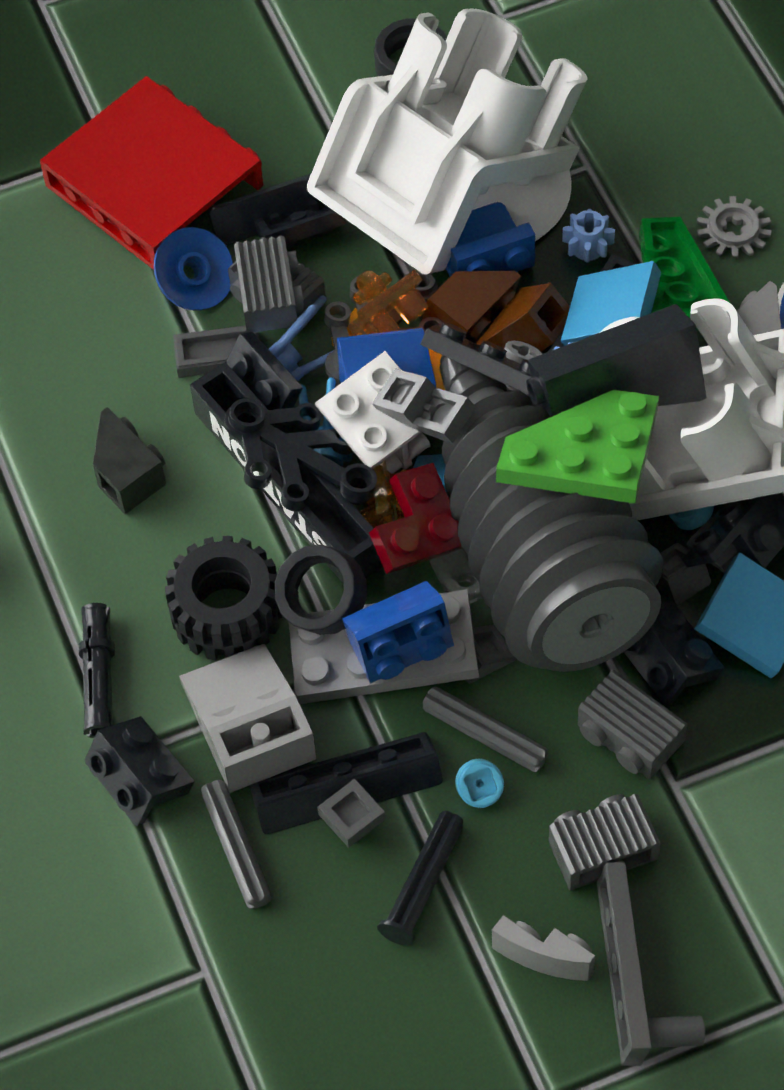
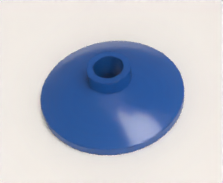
[154,227,233,311]

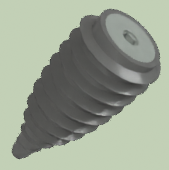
[440,355,664,672]

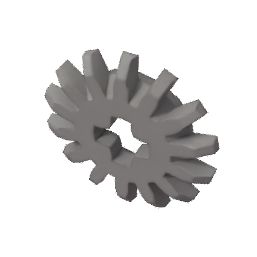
[697,196,772,258]

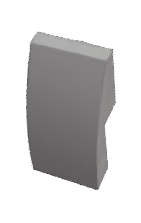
[492,915,595,981]

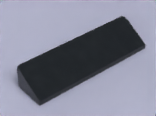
[249,732,443,834]

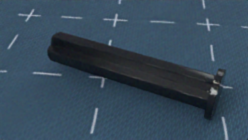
[377,811,463,946]

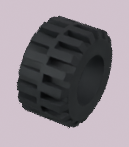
[165,536,282,660]

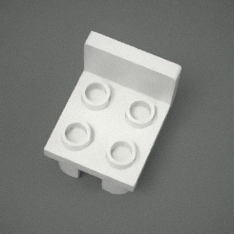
[307,8,588,275]
[601,299,784,520]

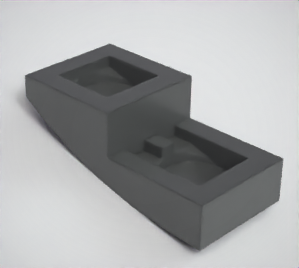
[372,368,476,444]

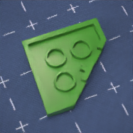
[496,390,659,504]

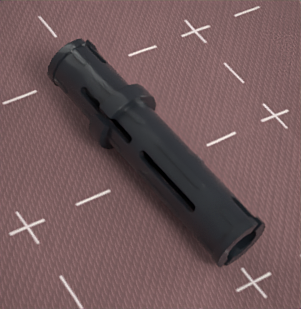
[79,603,115,738]

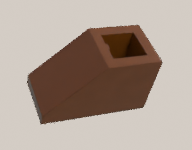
[423,271,521,342]
[476,283,570,357]

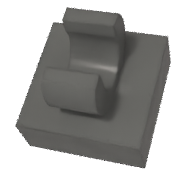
[318,779,385,848]

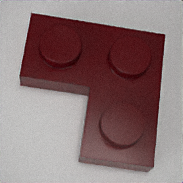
[369,463,463,574]

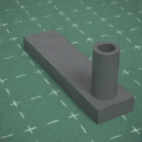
[597,862,705,1066]

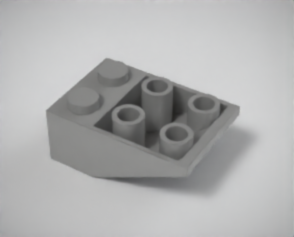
[179,644,316,793]

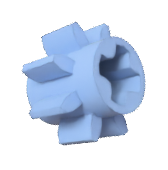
[562,209,615,262]

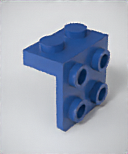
[445,202,535,276]

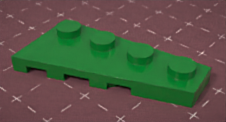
[639,217,730,331]

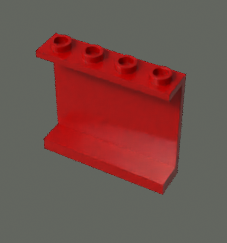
[40,76,264,270]

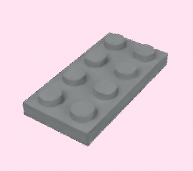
[289,589,480,704]

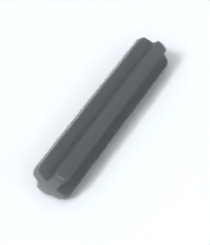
[423,687,548,772]
[201,780,271,909]

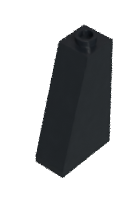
[526,304,707,417]

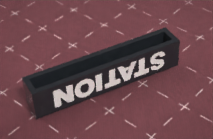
[190,362,383,584]

